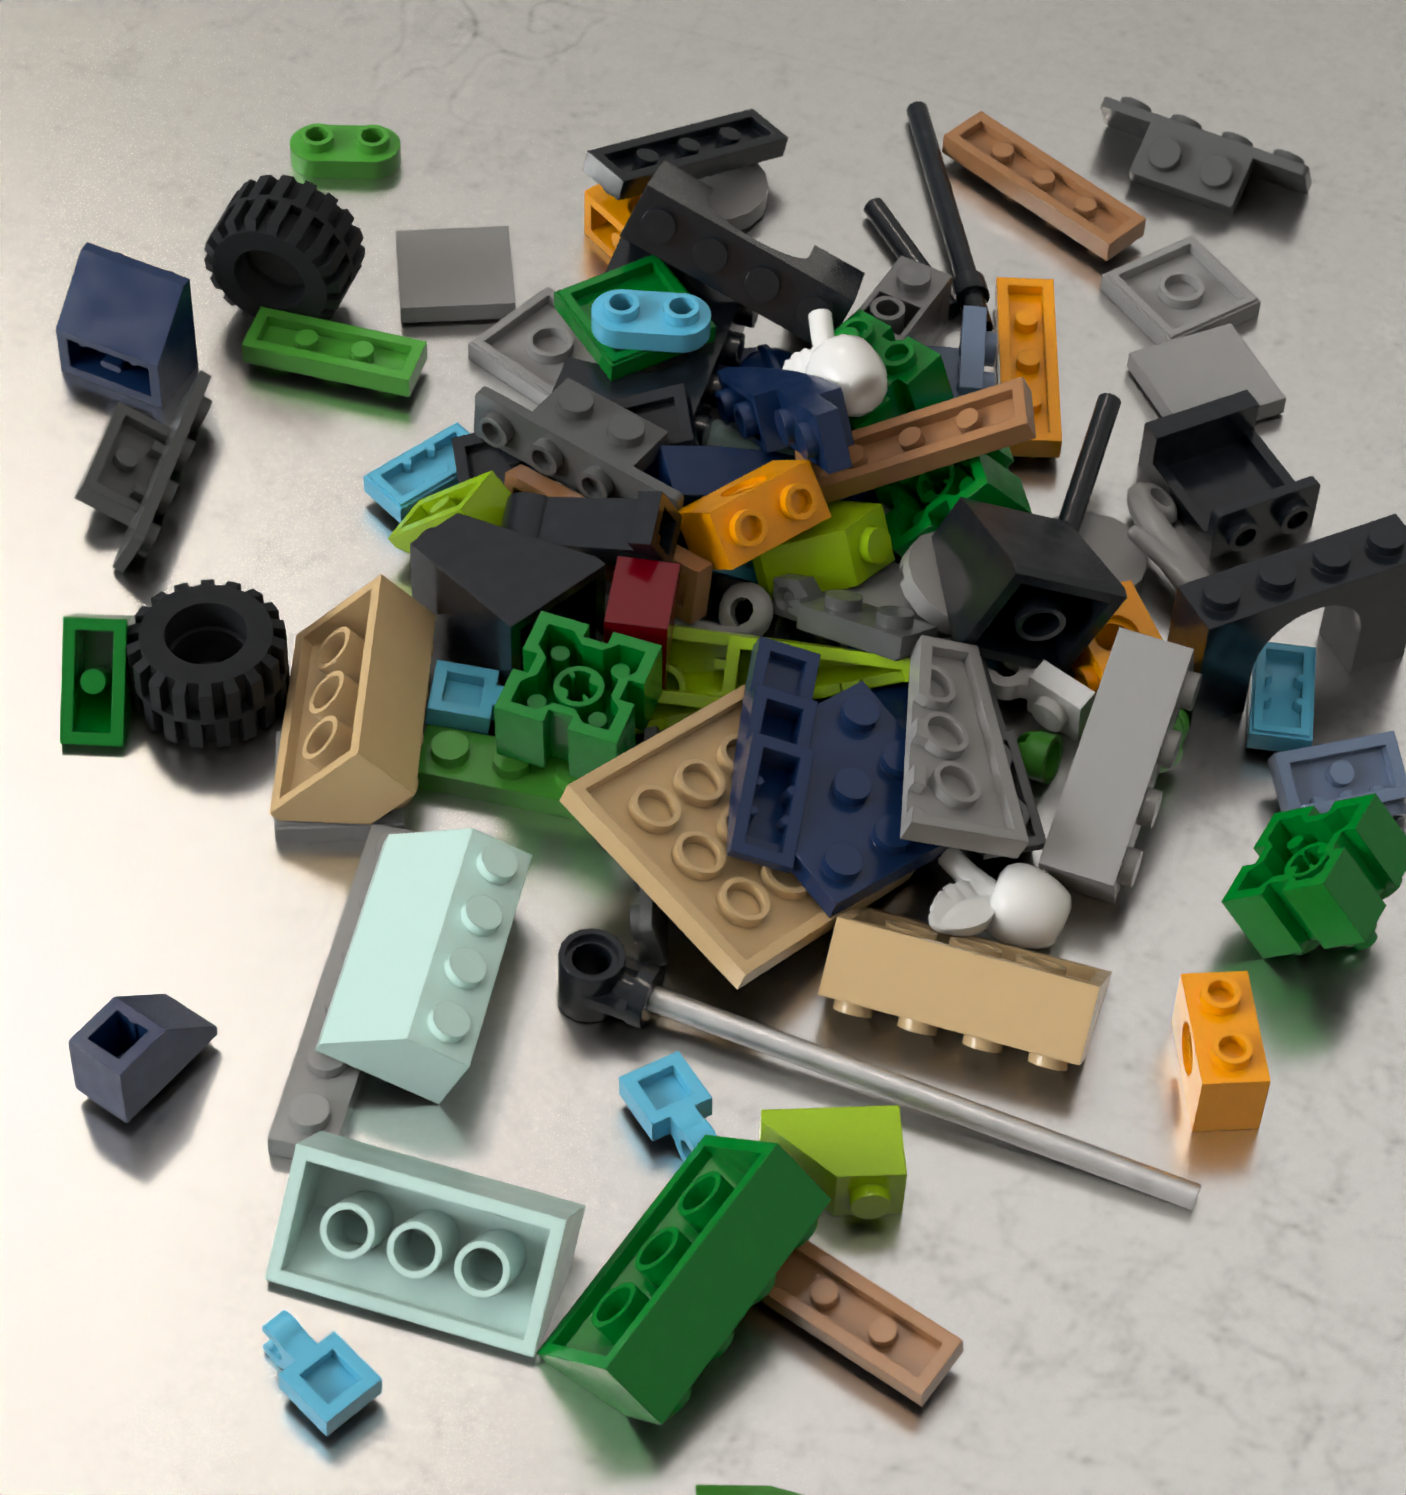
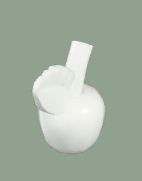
[783,309,888,417]
[928,847,1072,949]

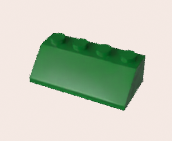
[536,1135,832,1425]

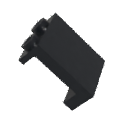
[1138,390,1321,559]

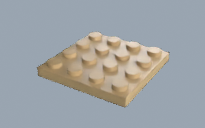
[560,685,915,990]

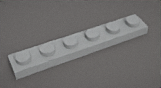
[267,823,418,1159]

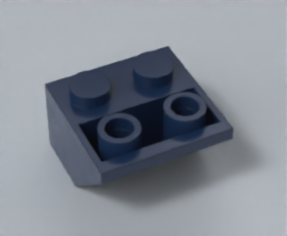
[56,242,198,409]

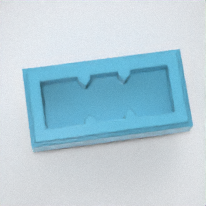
[363,422,471,523]
[1246,642,1316,752]

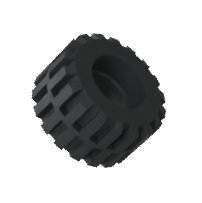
[204,174,365,321]
[126,579,290,748]

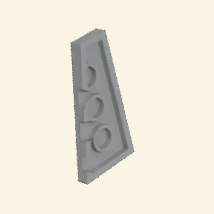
[900,635,1029,859]

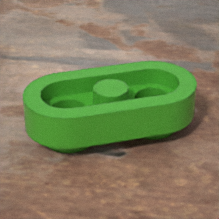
[290,123,401,179]

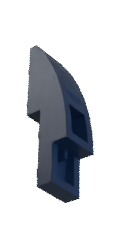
[715,367,855,474]

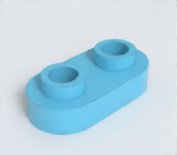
[591,289,711,353]

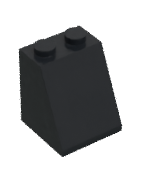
[931,497,1127,673]
[410,513,606,686]

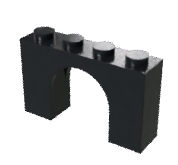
[620,160,865,344]
[552,238,759,446]
[1167,514,1406,730]

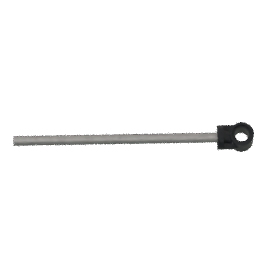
[555,928,1201,1210]

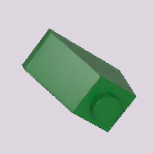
[59,613,136,746]

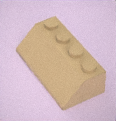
[269,574,436,824]
[818,907,1112,1071]

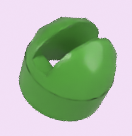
[1017,730,1063,784]

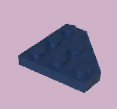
[791,681,950,918]

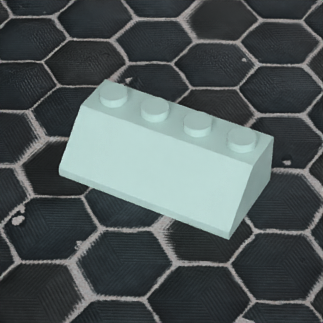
[315,828,532,1104]
[265,1131,586,1358]

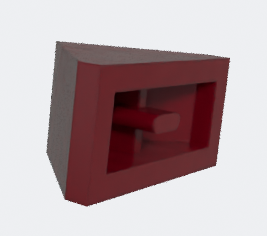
[603,556,681,690]

